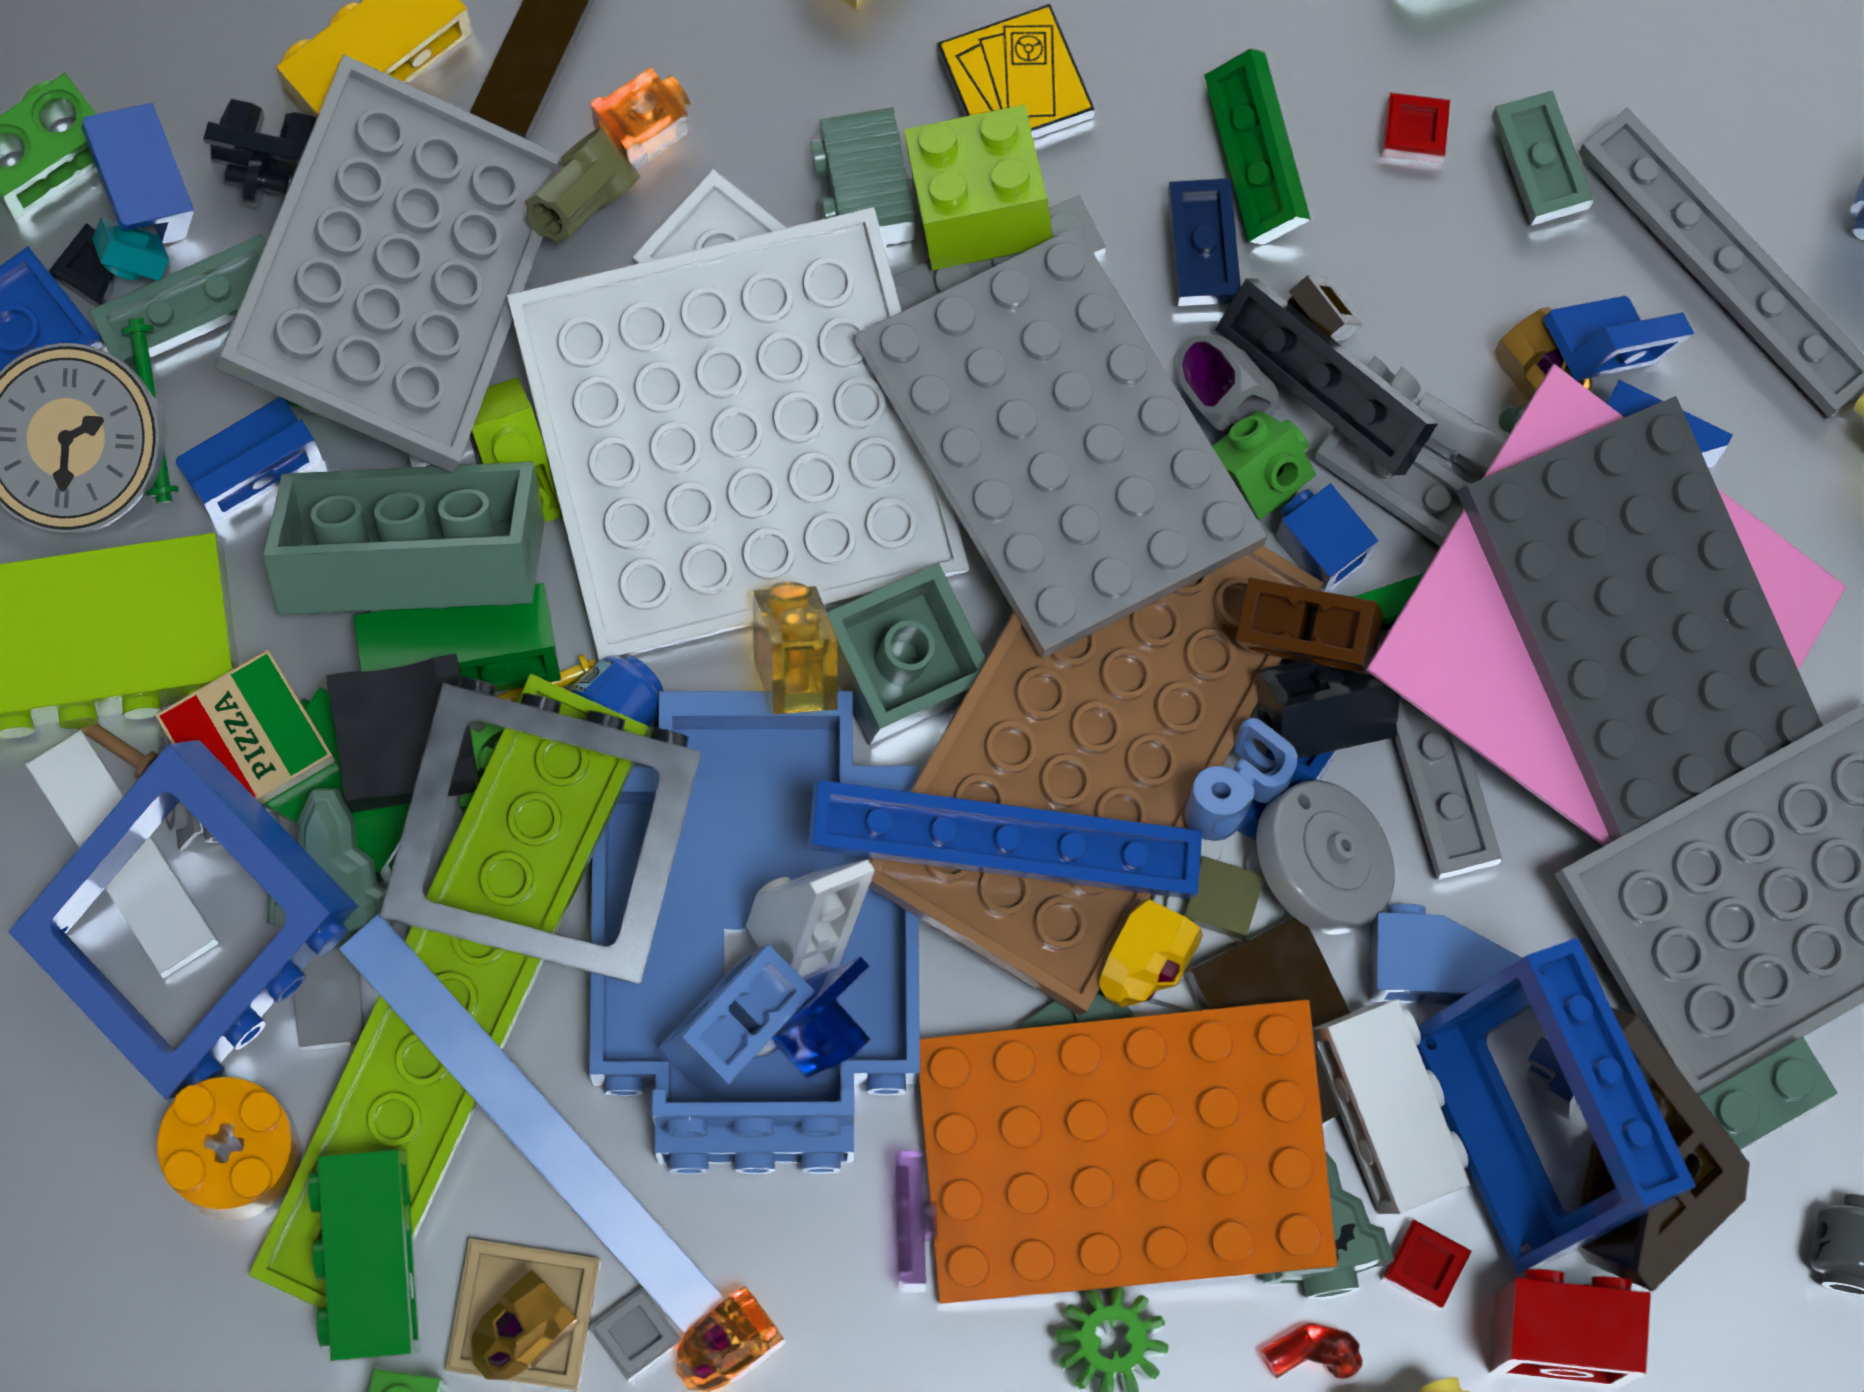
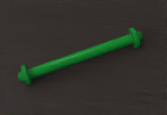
[121,318,179,504]

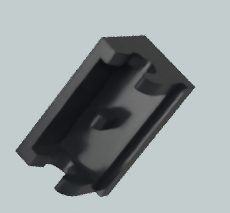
[1257,649,1400,759]

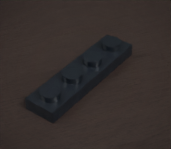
[1215,278,1438,476]

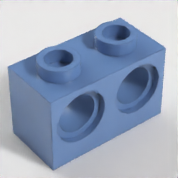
[658,944,815,1094]

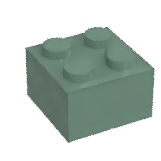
[815,563,986,744]

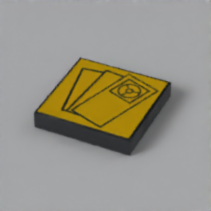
[936,4,1095,139]

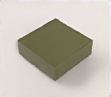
[1184,856,1265,940]

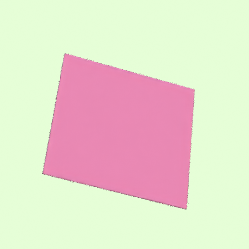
[1365,364,1846,846]

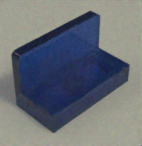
[771,956,871,1078]

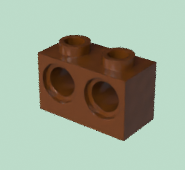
[1236,577,1384,675]

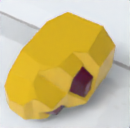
[1099,899,1204,1008]

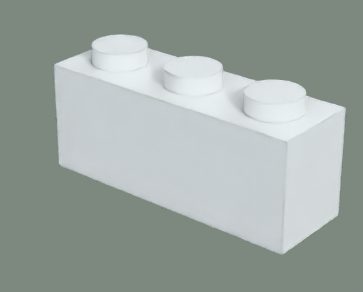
[1313,999,1470,1214]

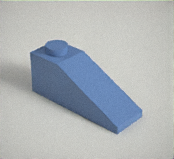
[1369,904,1533,1009]

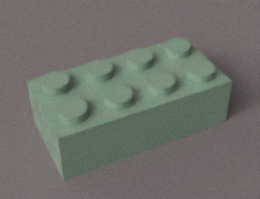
[263,462,545,615]

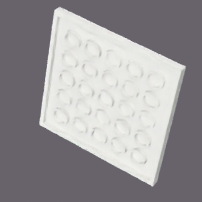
[507,207,969,660]

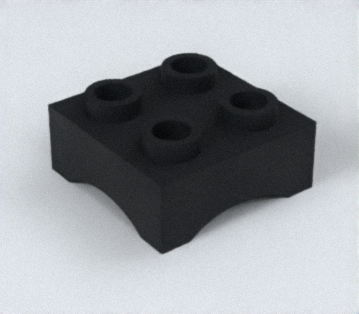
[326,654,479,813]

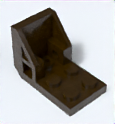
[1578,1007,1750,1292]

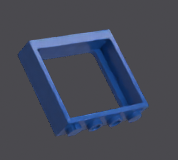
[9,740,358,1100]
[1417,937,1696,1274]

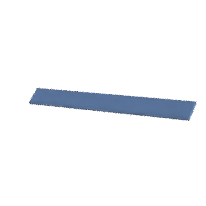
[339,913,724,1334]

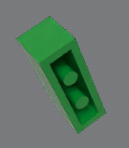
[353,583,561,692]
[308,1150,421,1361]

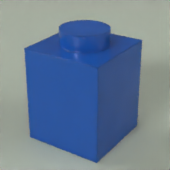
[1275,483,1379,592]

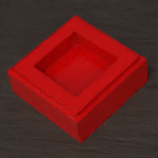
[1382,92,1451,164]
[1381,1219,1472,1311]

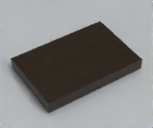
[1185,916,1351,1123]

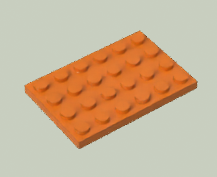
[919,1000,1338,1304]

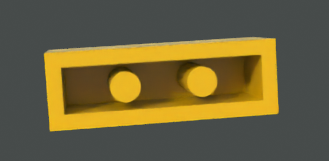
[276,0,473,118]

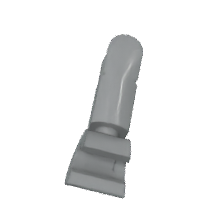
[1367,356,1506,480]

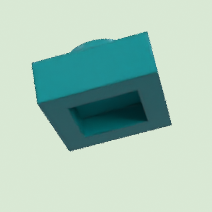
[92,217,169,281]

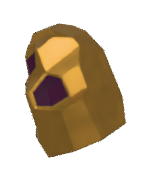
[1494,307,1593,402]
[471,1269,579,1380]

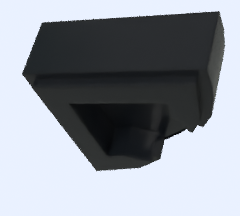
[49,223,115,307]

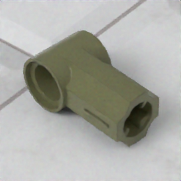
[524,127,640,243]

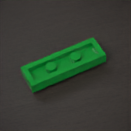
[1204,48,1311,245]

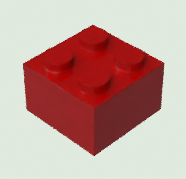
[1490,1269,1651,1387]

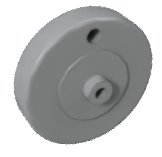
[1256,780,1395,934]

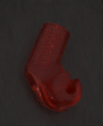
[1260,1323,1363,1380]

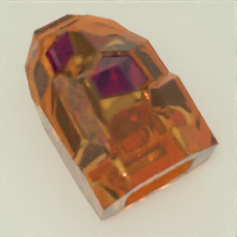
[677,1286,785,1392]

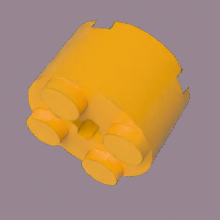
[157,1077,301,1221]

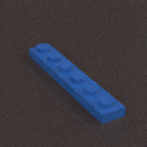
[808,780,1202,899]

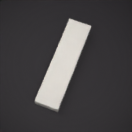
[26,730,219,979]

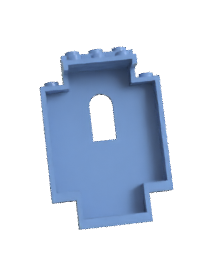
[589,691,920,1174]

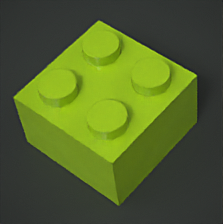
[904,104,1053,271]

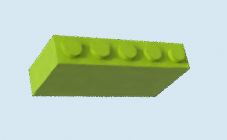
[0,532,239,739]

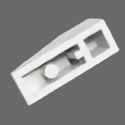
[746,860,875,980]

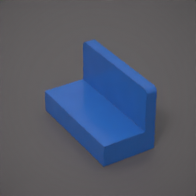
[81,102,194,244]
[1543,296,1695,381]
[176,398,322,523]

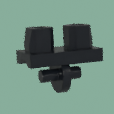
[203,99,316,207]

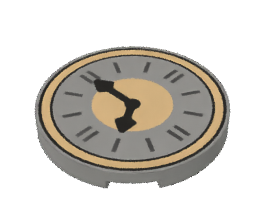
[0,343,165,534]

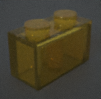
[753,582,838,714]

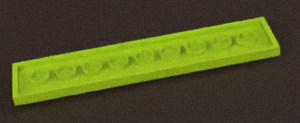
[249,674,651,1307]

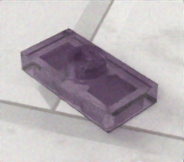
[895,1151,937,1292]

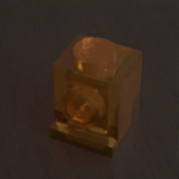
[590,67,691,169]

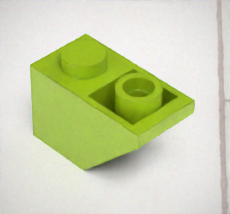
[471,377,562,522]

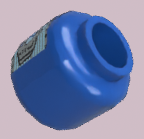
[569,656,663,727]

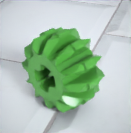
[1055,1287,1169,1392]

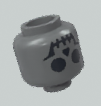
[1810,1194,1864,1296]

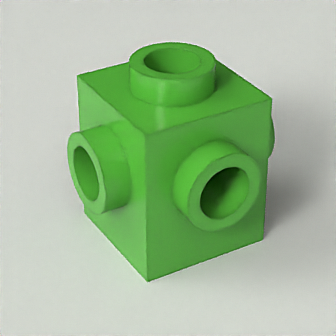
[1212,410,1316,521]

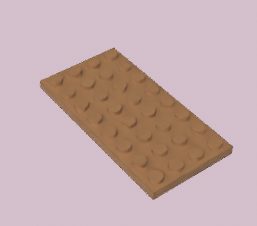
[869,546,1323,1015]

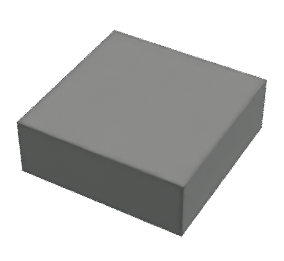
[589,1287,682,1382]

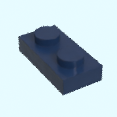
[1167,178,1241,306]

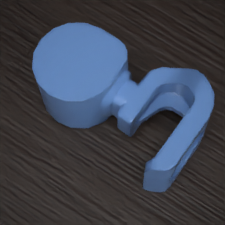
[1184,718,1298,841]

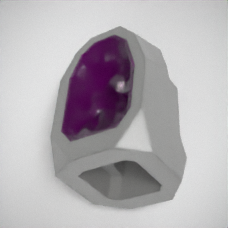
[1177,336,1279,433]

